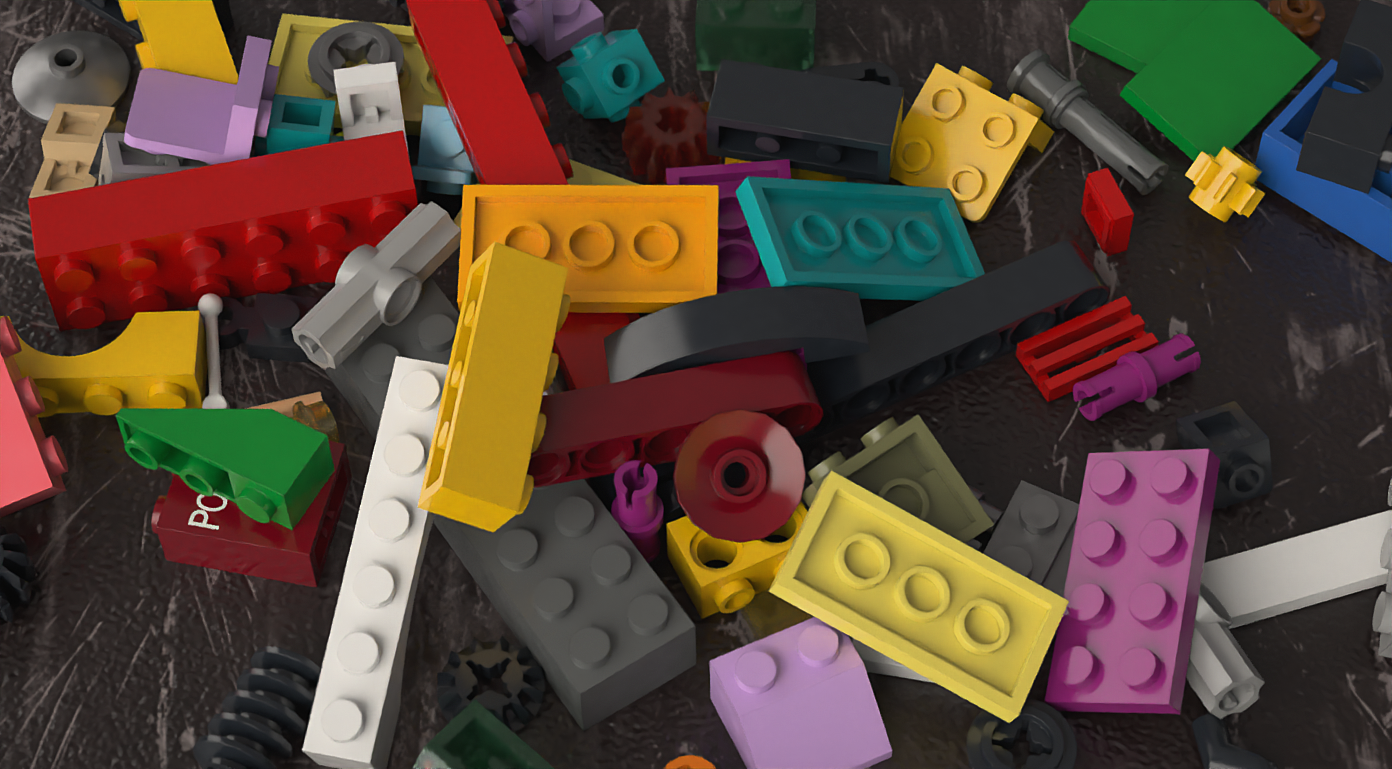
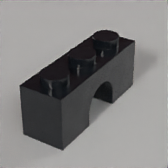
[1296,0,1392,194]

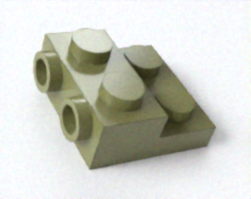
[802,414,994,544]

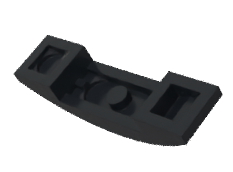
[604,286,870,383]

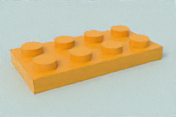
[457,185,719,313]

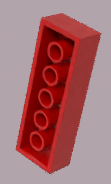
[28,130,418,331]

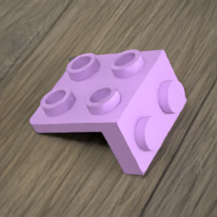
[124,35,279,165]

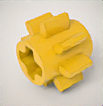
[1185,146,1265,222]

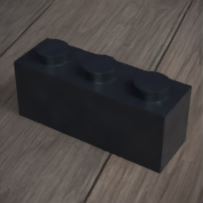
[706,59,904,184]

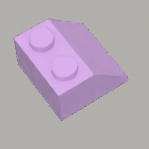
[710,617,892,769]

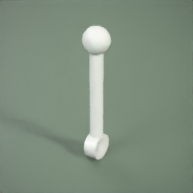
[198,293,230,409]

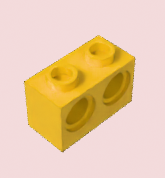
[666,501,808,619]

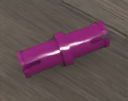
[1073,333,1201,421]
[611,460,664,563]

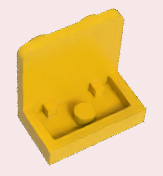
[890,63,1054,223]

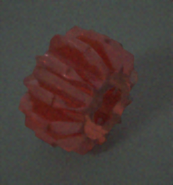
[622,86,721,185]

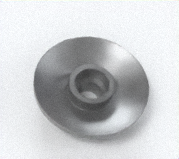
[12,31,131,124]

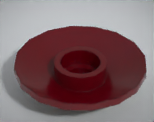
[673,409,806,543]

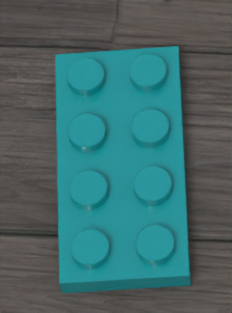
[735,176,985,301]

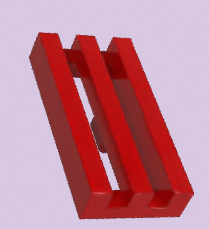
[1016,296,1159,402]

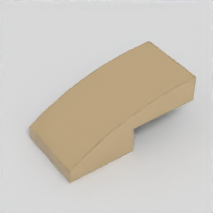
[29,103,116,198]

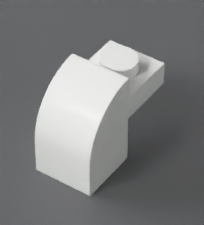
[334,62,409,156]

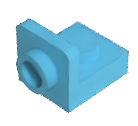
[411,104,478,195]

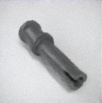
[1006,49,1169,195]

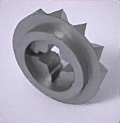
[308,22,404,98]

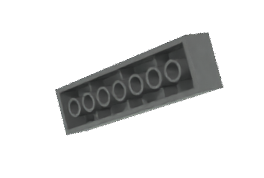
[325,276,696,732]

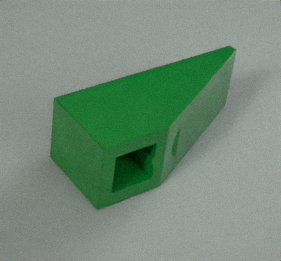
[116,408,335,530]

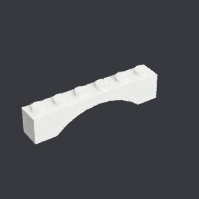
[302,356,449,769]

